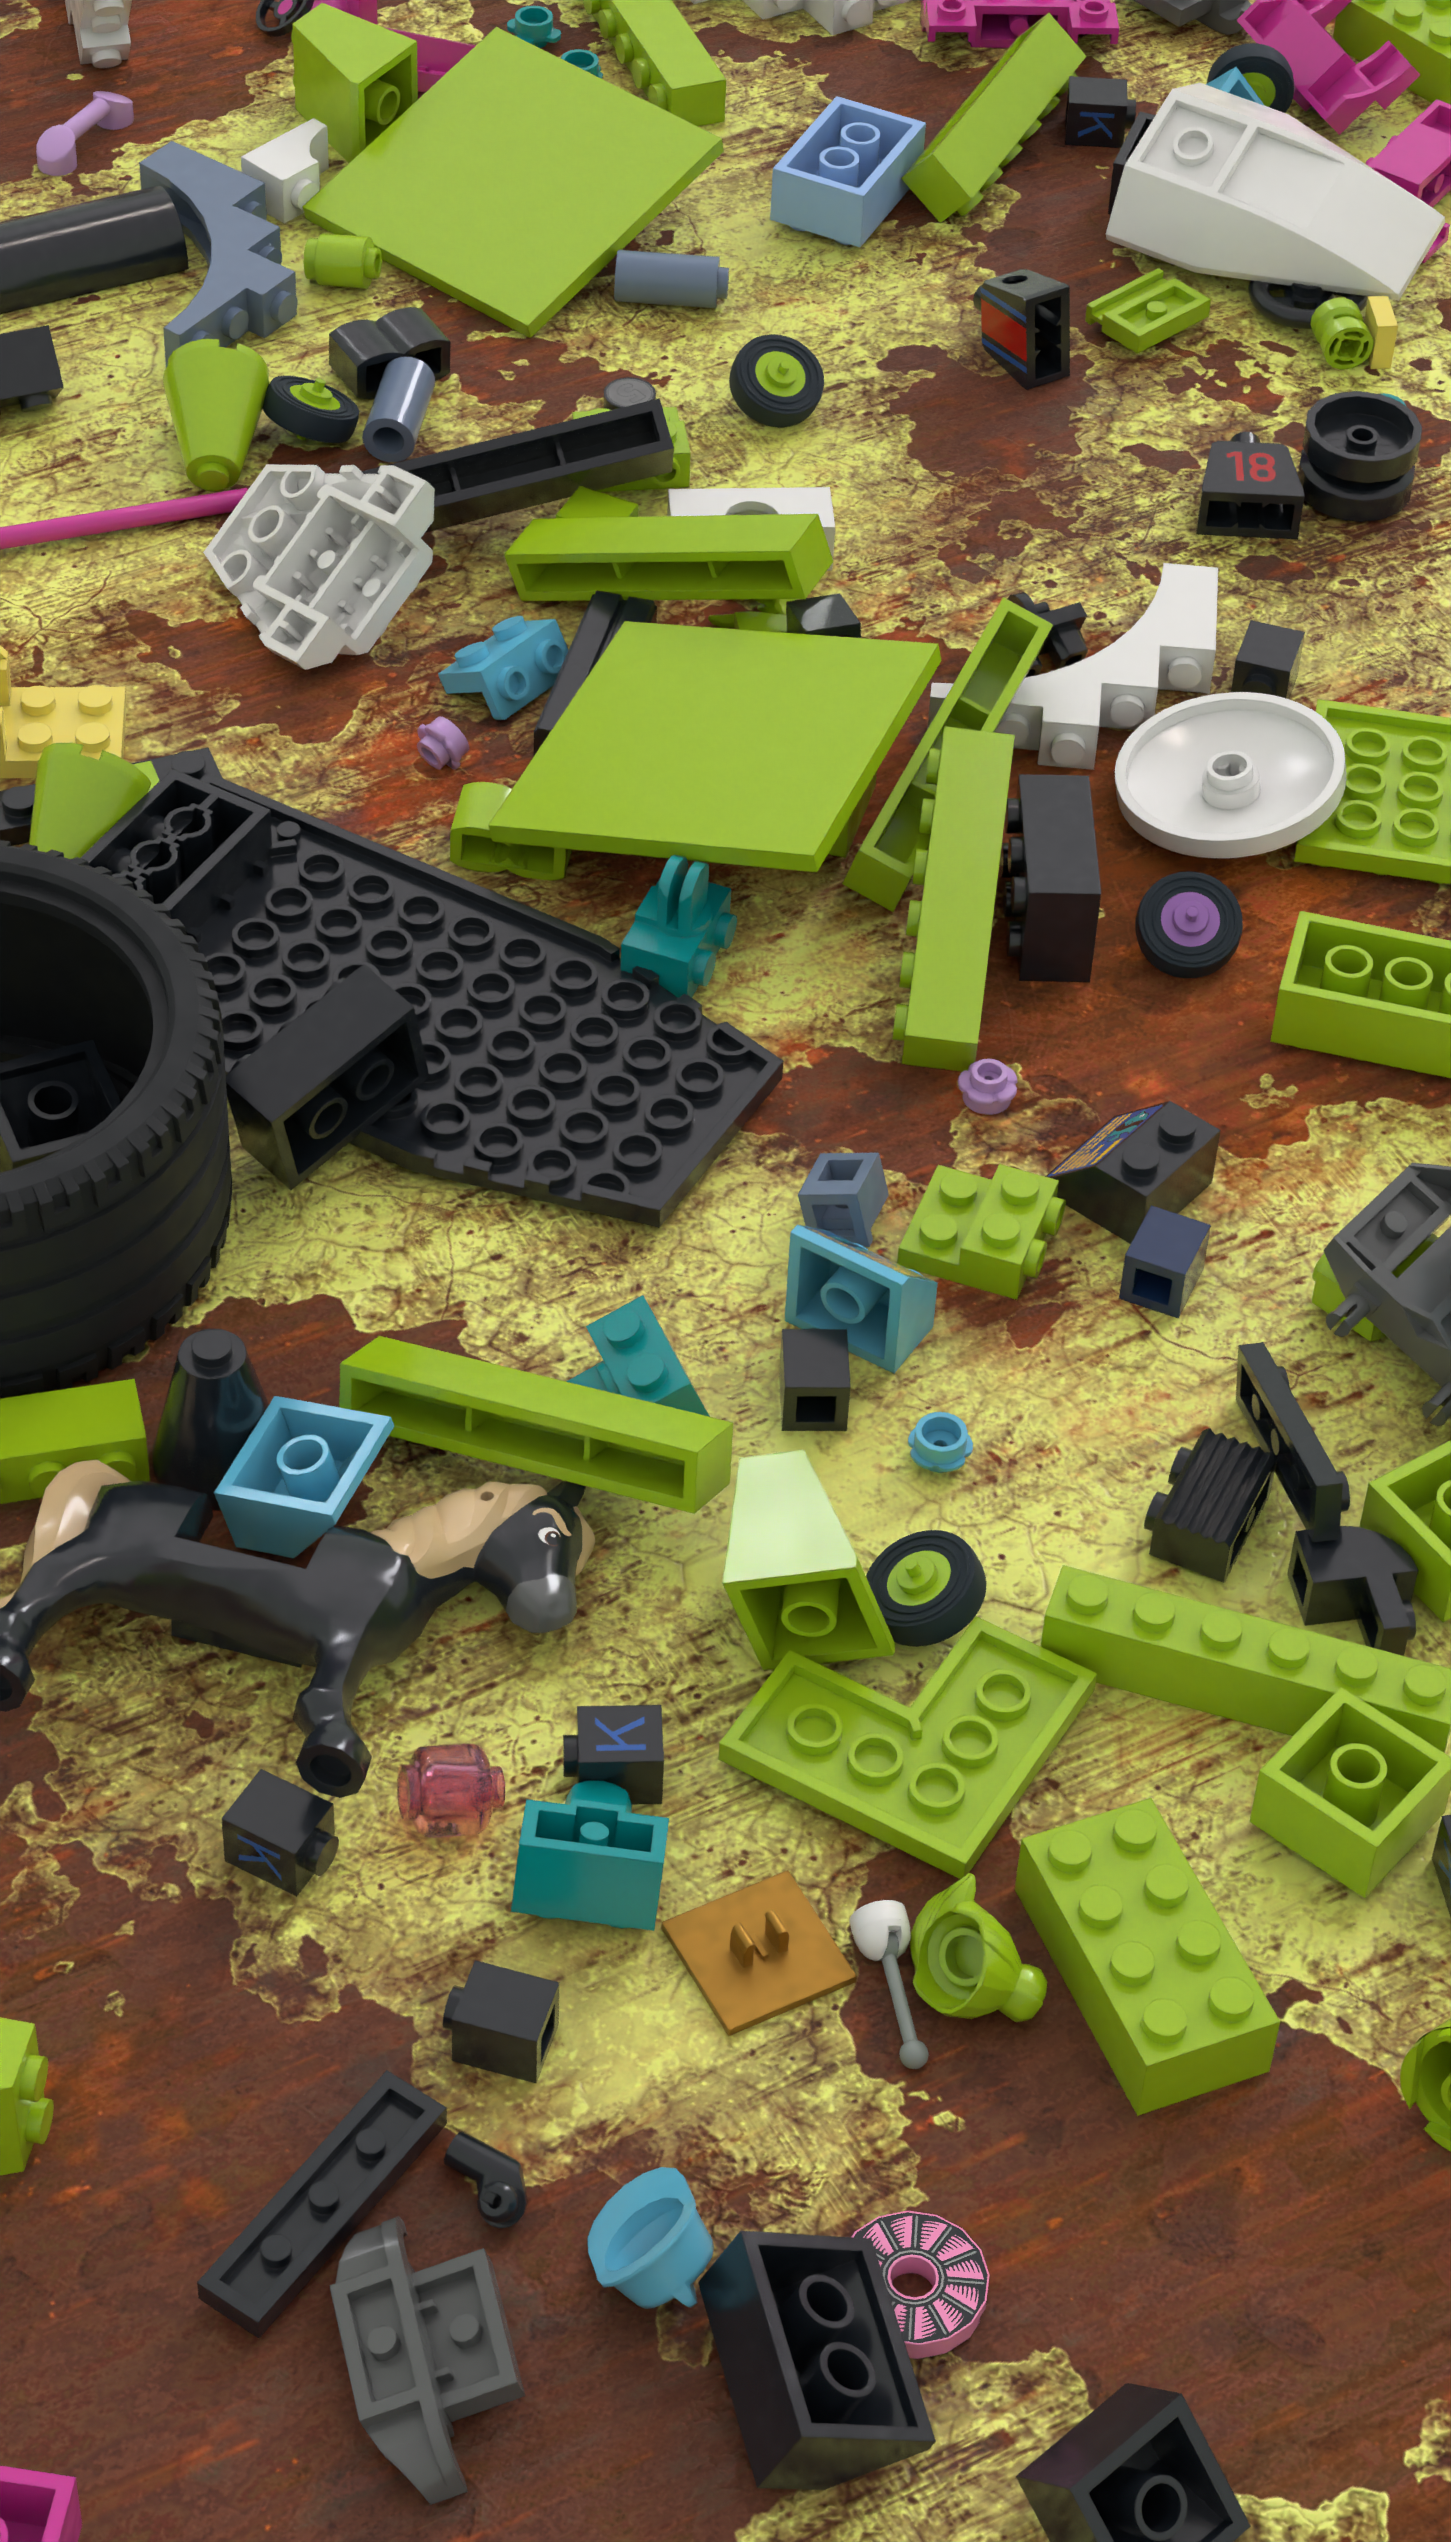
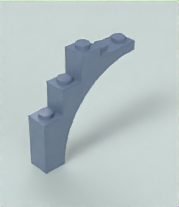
[139,141,298,367]

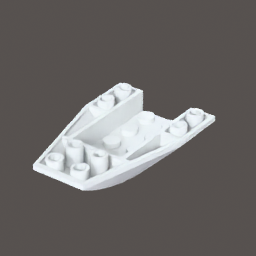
[1106,83,1445,301]

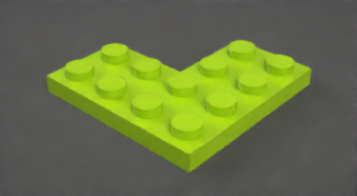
[718,1616,1097,1879]

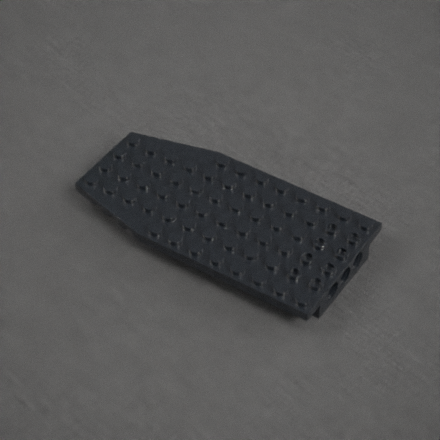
[81,769,784,1228]

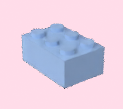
[770,96,926,247]

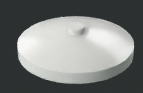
[1115,692,1346,858]

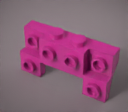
[920,0,1119,48]
[1237,0,1420,135]
[1365,99,1451,263]

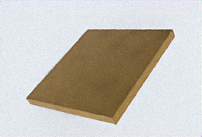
[661,1870,857,2036]

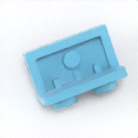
[438,616,569,720]

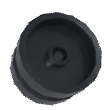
[1298,391,1422,522]

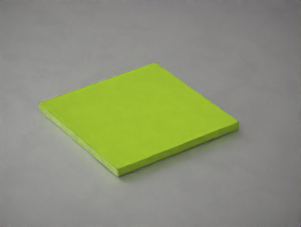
[302,27,724,338]
[488,621,941,872]

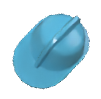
[587,2167,714,2309]

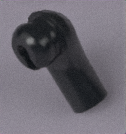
[444,2131,528,2228]

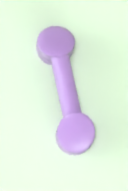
[36,91,134,176]

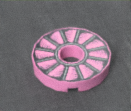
[852,2211,990,2359]

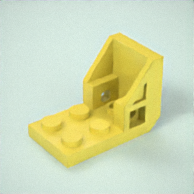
[0,645,127,778]

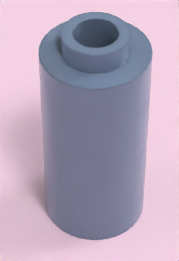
[614,250,729,308]
[362,357,435,462]

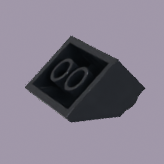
[698,2230,936,2490]

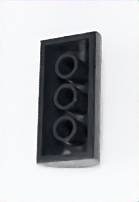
[0,186,189,314]

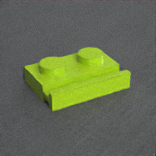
[1085,268,1211,354]

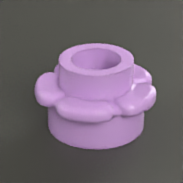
[417,716,469,769]
[958,1059,1018,1115]

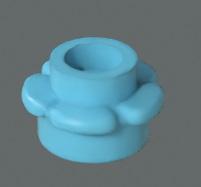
[908,1412,973,1473]

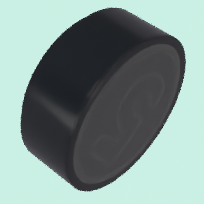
[603,377,656,410]

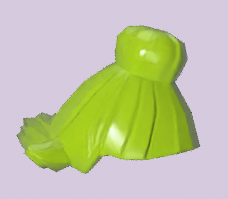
[910,1873,1047,2022]

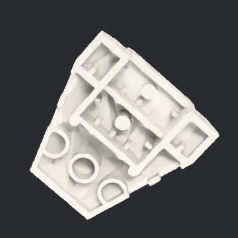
[203,464,435,670]

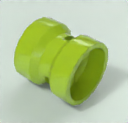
[1310,297,1374,370]

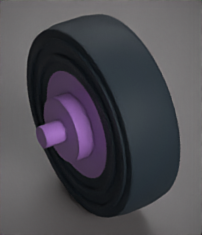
[1135,871,1243,978]

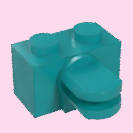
[621,855,737,998]
[566,1295,710,1417]
[511,1781,669,1931]

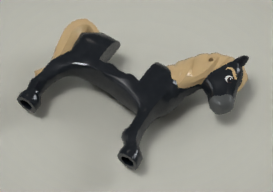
[0,1460,595,1798]

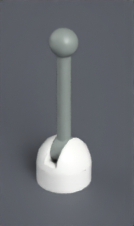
[849,1900,929,2069]

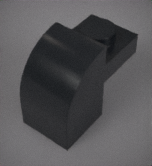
[1287,1526,1418,1656]

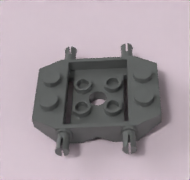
[1323,1163,1451,1426]

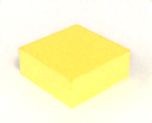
[1364,296,1398,369]

